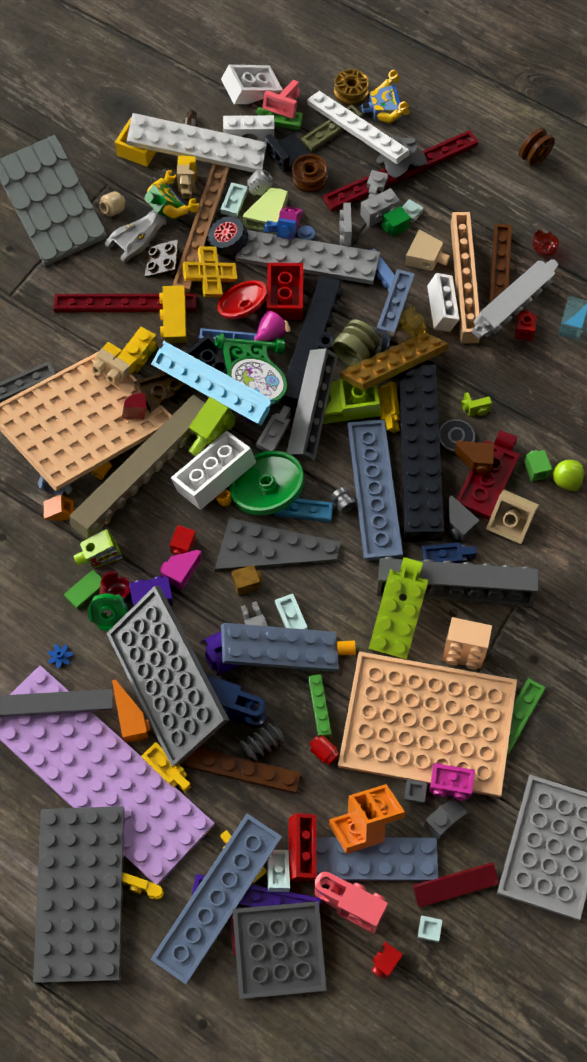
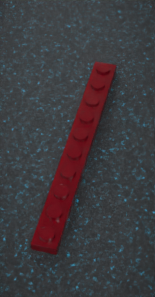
[323,130,479,212]

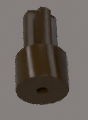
[182,109,198,127]

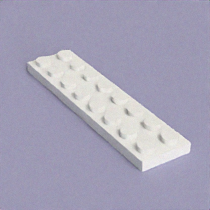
[126,113,266,172]

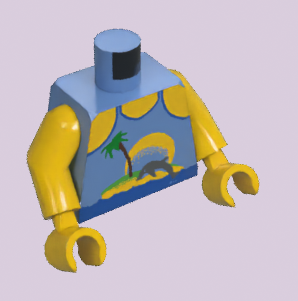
[361,70,409,123]

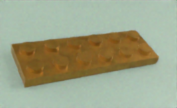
[340,332,449,391]

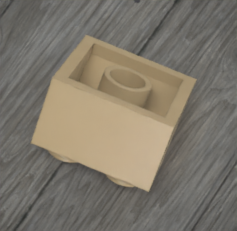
[486,490,539,544]

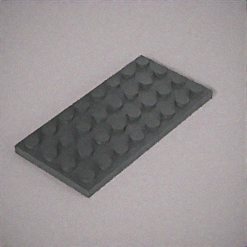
[106,586,229,767]
[33,806,125,983]

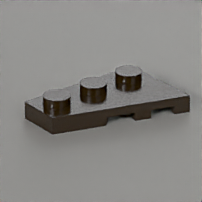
[133,372,189,413]

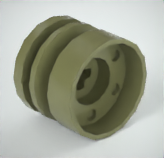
[332,319,381,366]

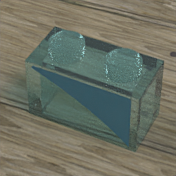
[558,296,587,340]

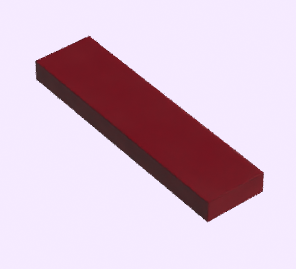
[412,862,499,907]

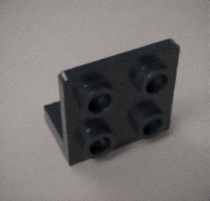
[265,134,310,173]

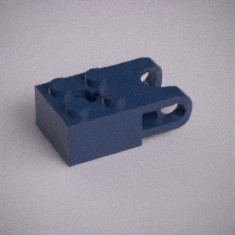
[206,674,266,728]

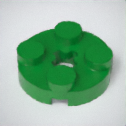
[88,593,128,631]

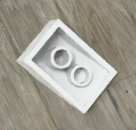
[221,65,283,104]

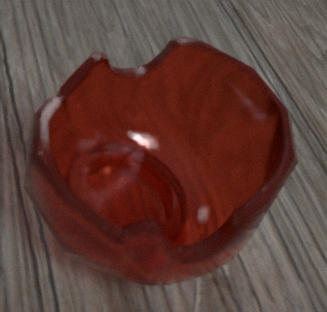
[532,229,560,255]

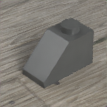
[447,496,480,542]
[424,798,468,841]

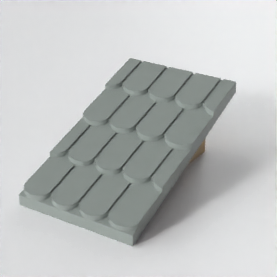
[0,135,107,266]

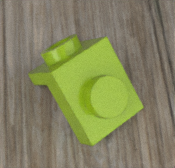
[461,393,492,417]

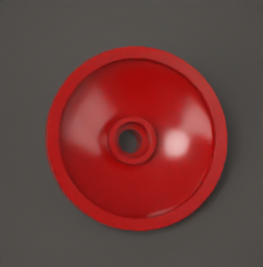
[217,280,268,319]

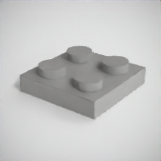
[339,203,352,247]

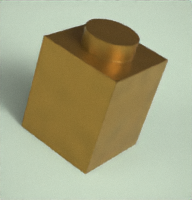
[231,565,262,596]

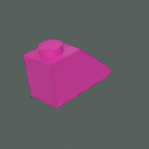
[279,206,303,232]
[160,550,202,590]

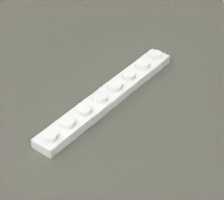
[307,91,410,164]

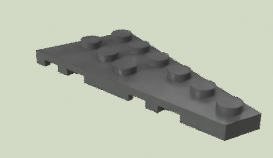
[215,518,341,572]

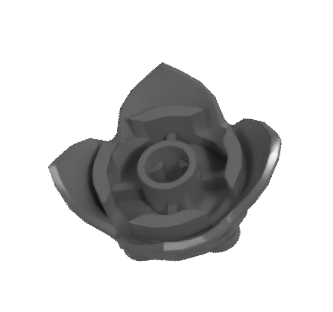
[376,136,427,179]

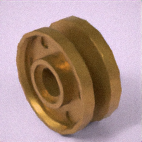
[334,69,369,106]

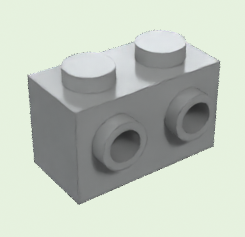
[360,188,400,227]

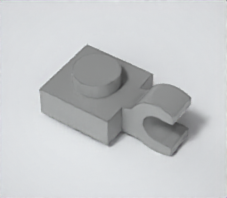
[367,170,388,198]

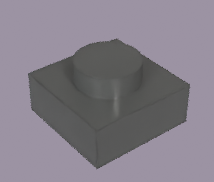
[404,779,427,804]

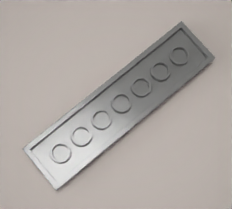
[235,230,380,285]

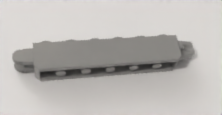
[471,259,558,339]

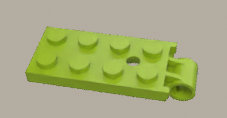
[369,557,428,659]

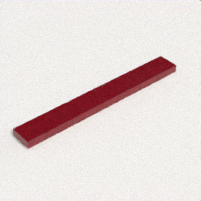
[53,294,197,312]

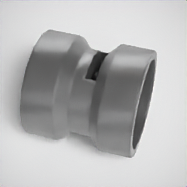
[330,487,356,513]

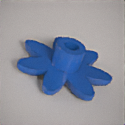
[47,644,73,668]

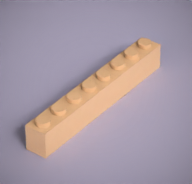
[451,212,480,344]

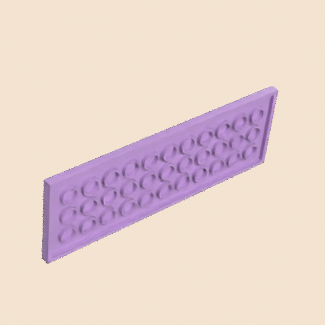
[0,666,215,885]

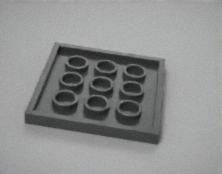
[233,901,326,999]

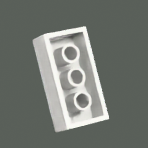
[171,431,256,510]

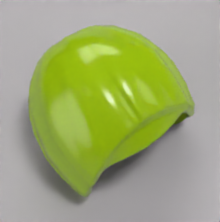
[553,459,585,492]

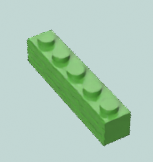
[309,674,331,738]

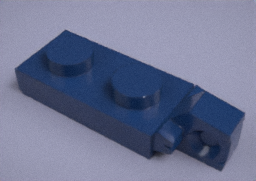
[422,542,477,563]

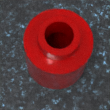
[309,735,340,766]

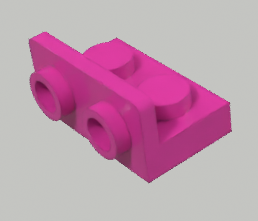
[429,763,475,801]

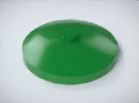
[229,451,305,515]

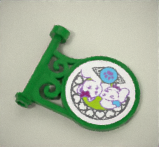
[215,334,287,405]

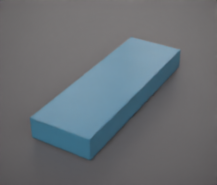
[275,498,333,523]

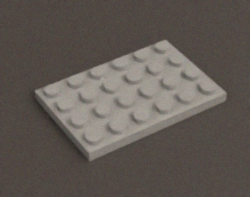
[497,775,587,921]

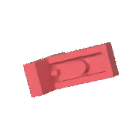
[263,80,300,119]

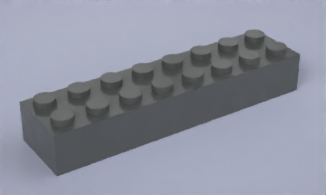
[377,557,538,606]

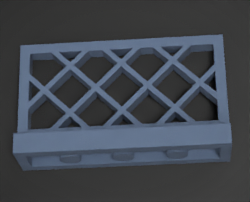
[376,269,414,352]

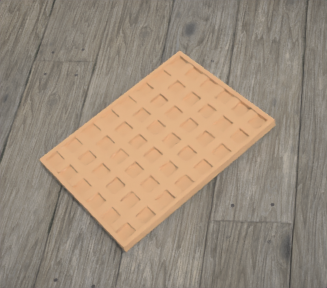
[0,352,172,491]

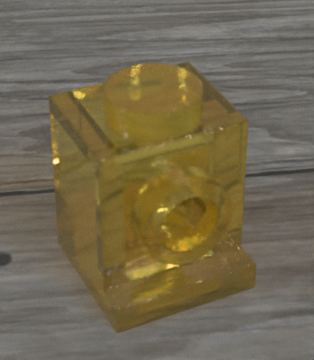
[399,305,427,338]

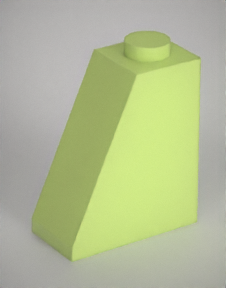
[243,188,288,234]

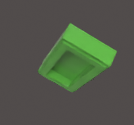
[64,570,102,610]

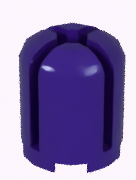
[200,631,240,677]

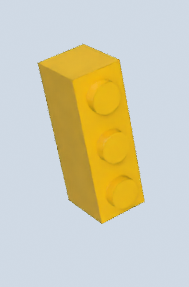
[159,285,187,343]

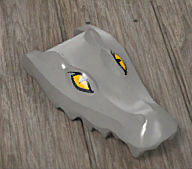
[105,210,167,263]

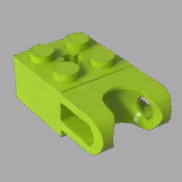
[323,378,381,424]

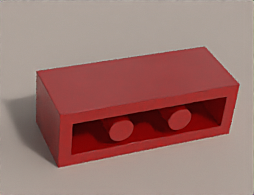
[288,813,317,882]

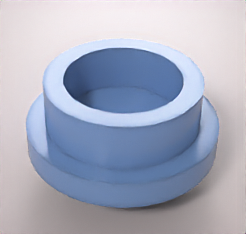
[297,225,315,240]

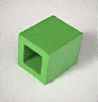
[524,450,552,482]

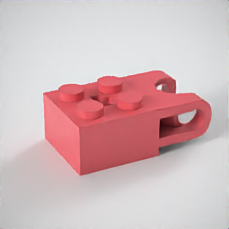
[314,872,388,934]

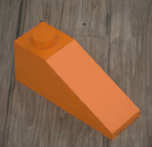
[112,680,151,743]

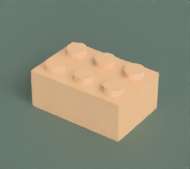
[442,617,492,670]

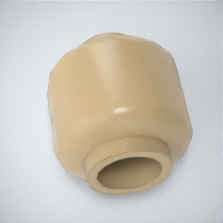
[99,191,125,217]

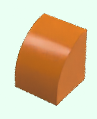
[44,494,74,521]

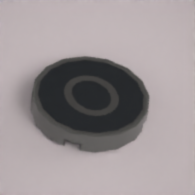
[439,419,475,454]

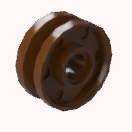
[519,128,555,167]
[292,154,328,192]

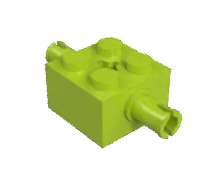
[188,396,236,457]

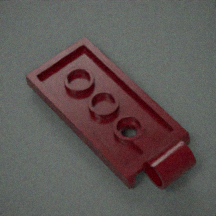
[456,430,520,520]

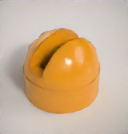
[216,490,232,506]

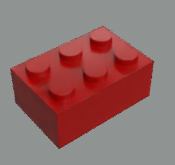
[267,263,303,320]

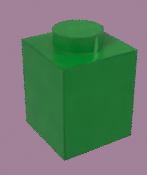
[382,206,410,237]

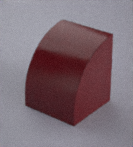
[122,393,146,419]

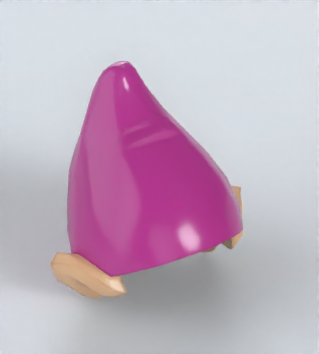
[254,311,291,342]

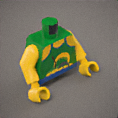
[145,170,199,220]

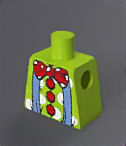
[73,529,123,568]

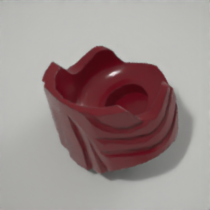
[99,571,130,601]

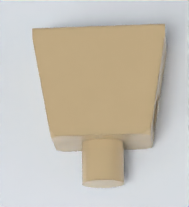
[405,230,450,271]

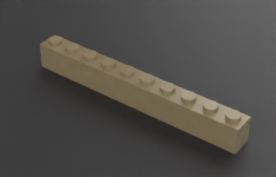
[69,395,205,539]

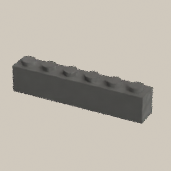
[286,348,338,461]

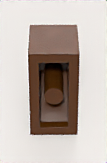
[454,441,494,474]

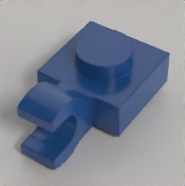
[264,218,297,240]

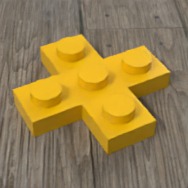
[183,246,237,298]

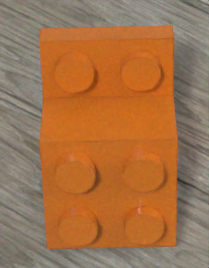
[329,784,405,854]

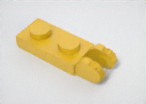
[122,872,164,900]

